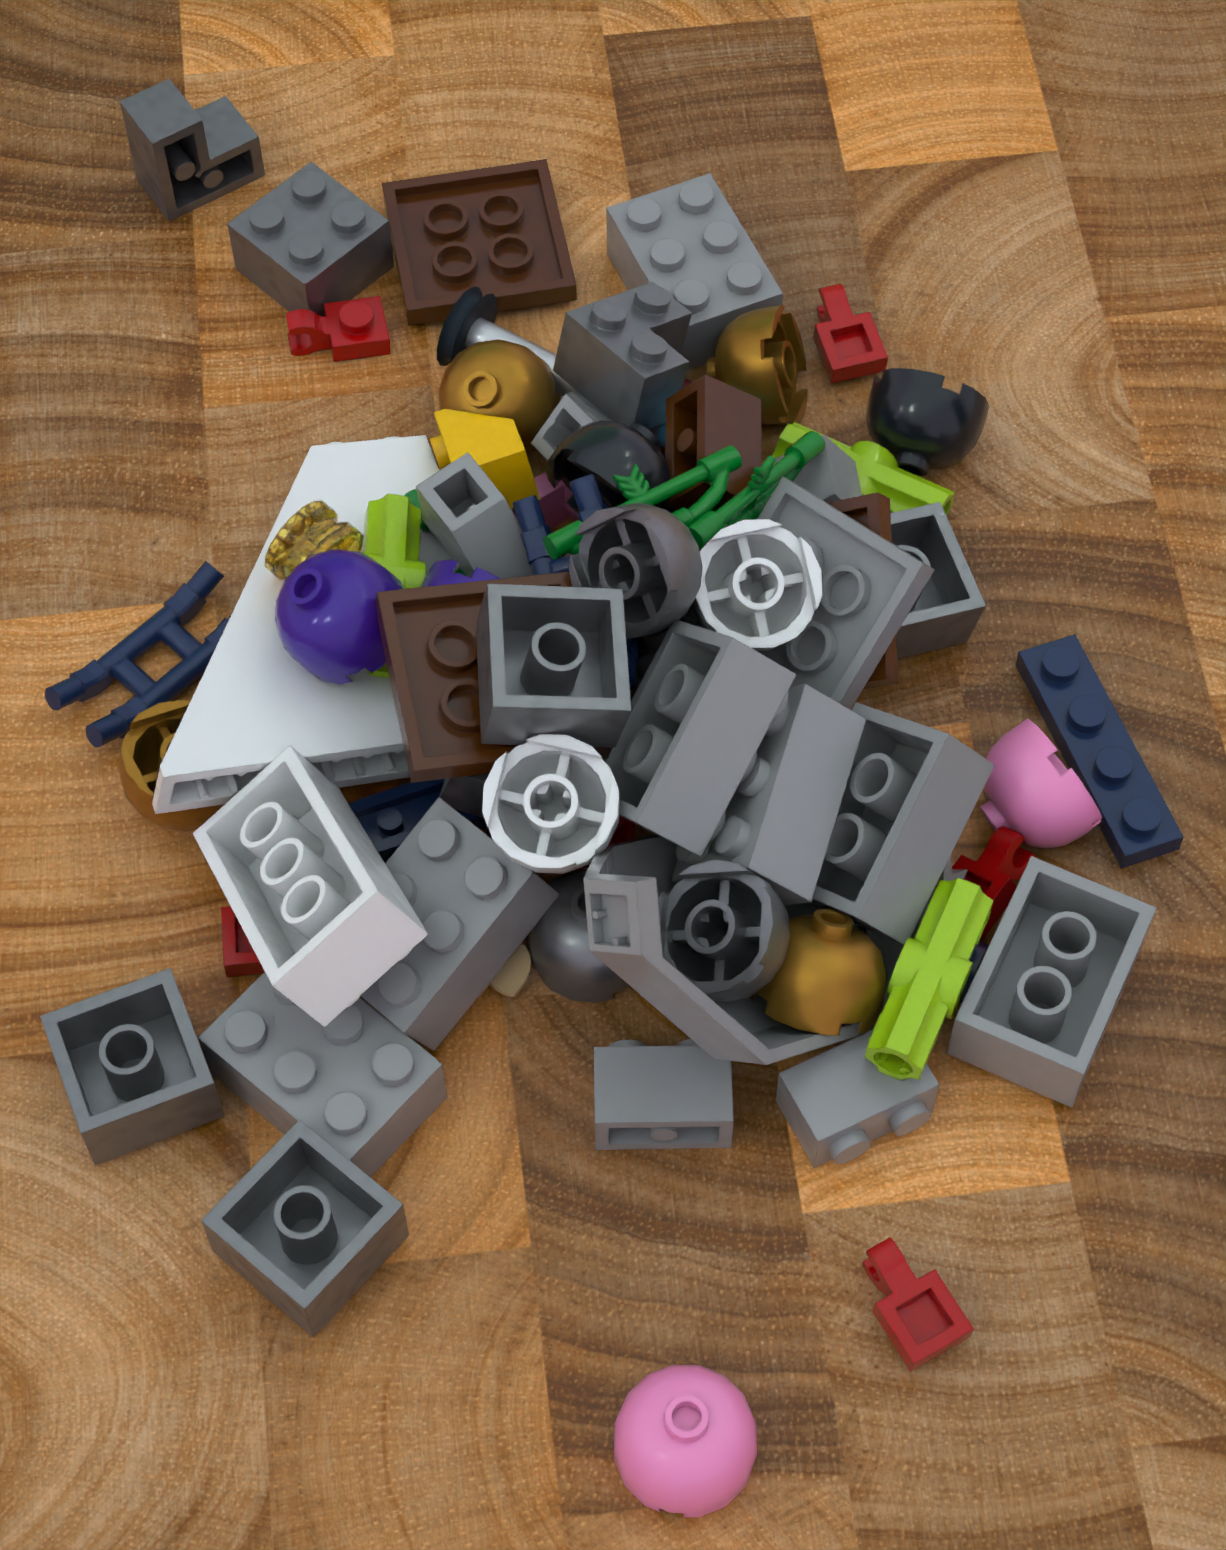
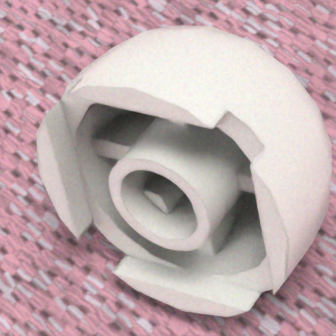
[691,519,822,651]
[482,734,620,874]

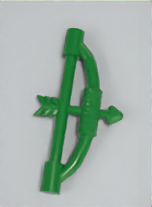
[688,431,825,550]
[543,445,742,560]

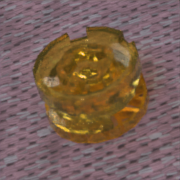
[265,500,364,581]

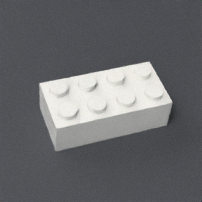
[193,745,428,1027]

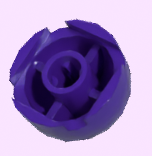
[275,549,404,685]

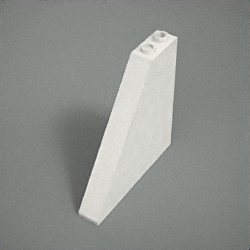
[152,435,459,814]

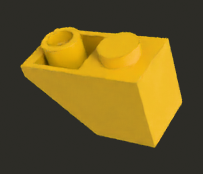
[430,409,541,509]

